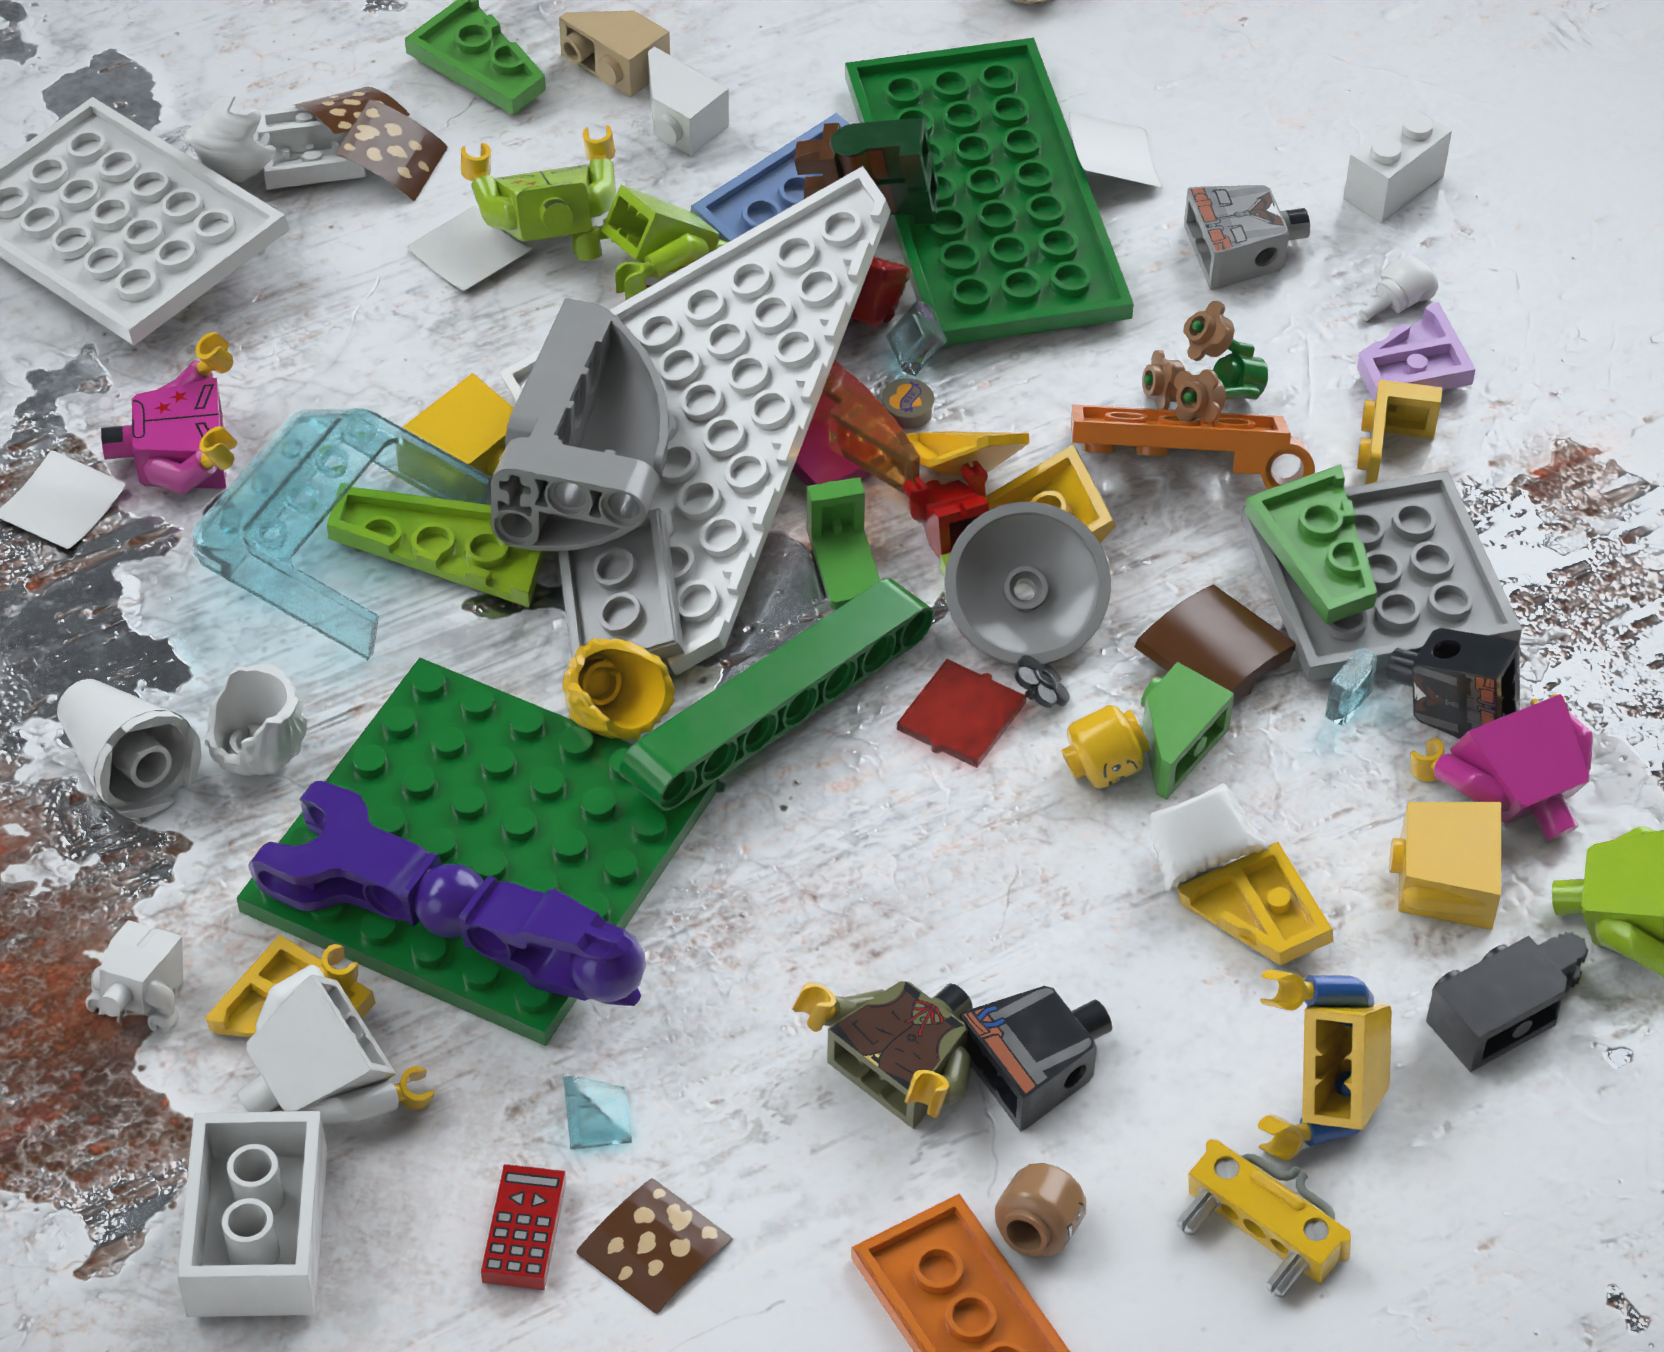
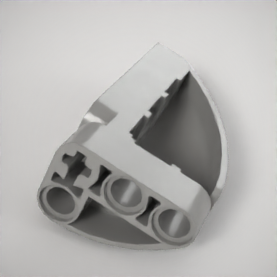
[491,298,668,551]

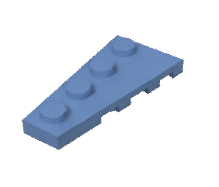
[690,112,849,242]

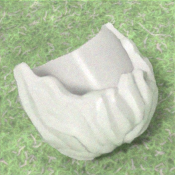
[205,663,307,776]

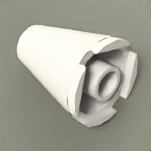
[57,679,202,818]

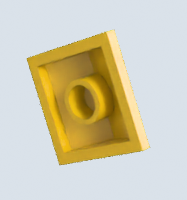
[985,444,1116,543]

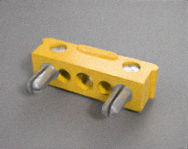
[1177,1139,1351,1298]

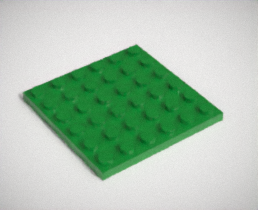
[237,657,716,1046]

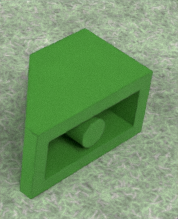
[1141,662,1234,800]

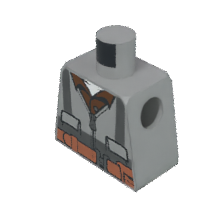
[1183,185,1310,290]

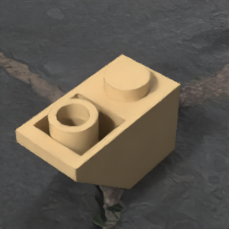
[559,10,670,97]

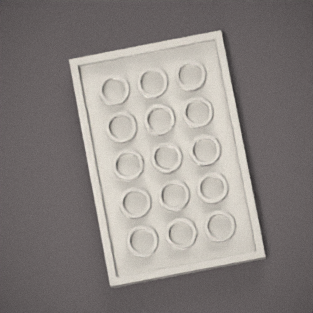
[0,97,289,346]

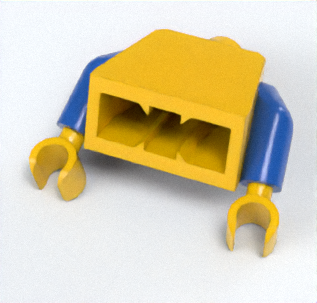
[1258,969,1392,1160]

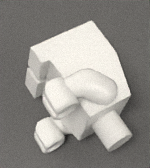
[85,920,183,1034]

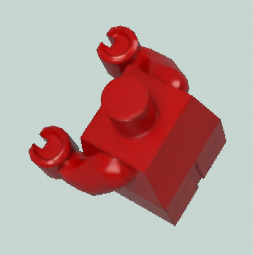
[903,460,989,559]

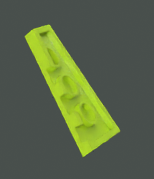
[327,485,546,607]

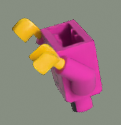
[101,332,237,494]
[1410,694,1593,842]

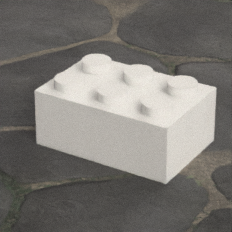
[177,1111,327,1317]

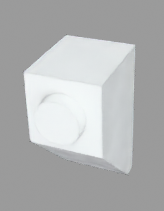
[648,47,729,156]

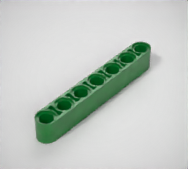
[619,578,934,811]

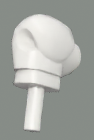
[1359,255,1439,321]

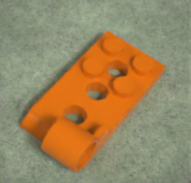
[1071,404,1315,489]

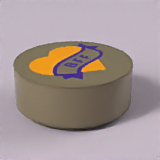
[881,378,934,429]

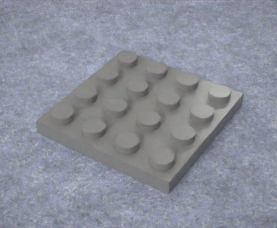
[1241,470,1522,681]

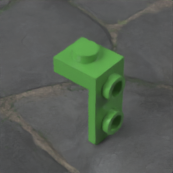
[806,477,881,609]

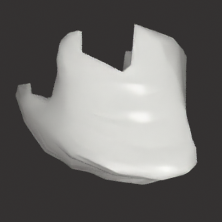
[183,96,276,183]
[1150,784,1269,892]

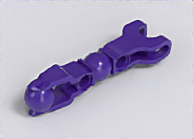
[248,781,646,1006]

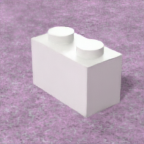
[1343,107,1452,223]

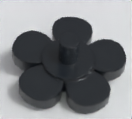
[1014,655,1070,708]

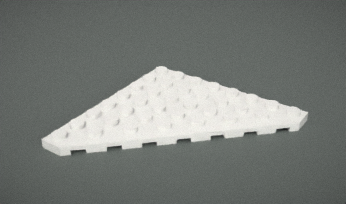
[499,166,891,676]

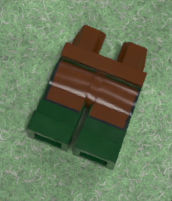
[794,117,939,224]

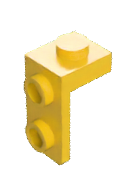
[1357,380,1442,484]

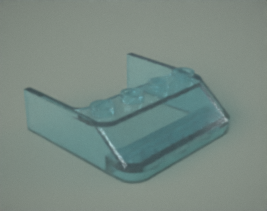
[192,408,491,661]

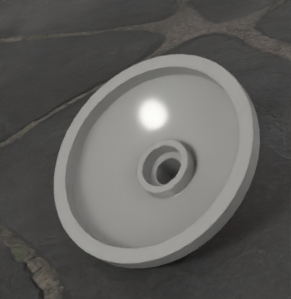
[944,502,1111,666]

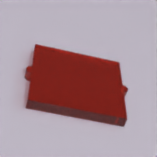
[897,659,1027,768]

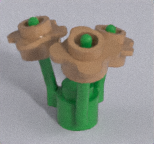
[1142,301,1268,423]

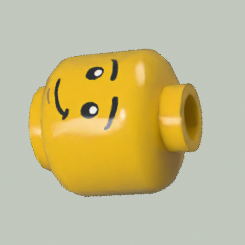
[1061,705,1150,789]

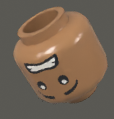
[995,1163,1086,1257]

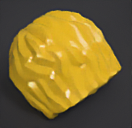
[562,638,675,740]

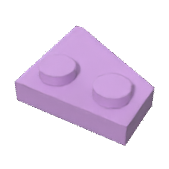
[1357,302,1476,401]

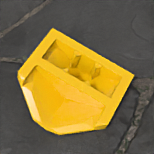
[900,431,1029,476]

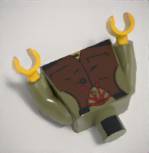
[791,981,973,1129]

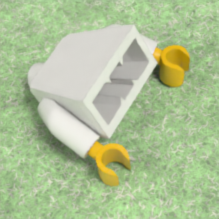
[238,944,435,1124]

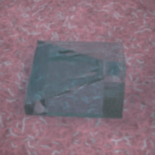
[563,1075,632,1150]

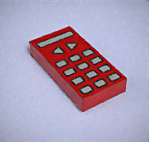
[481,1164,566,1290]

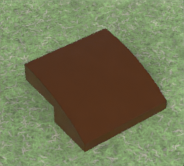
[1134,584,1296,702]

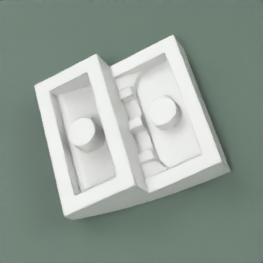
[257,107,366,190]

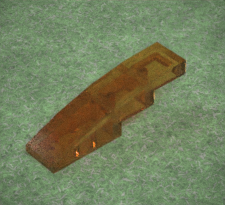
[812,359,920,496]

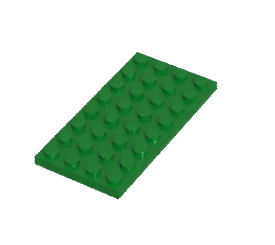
[845,37,1134,348]

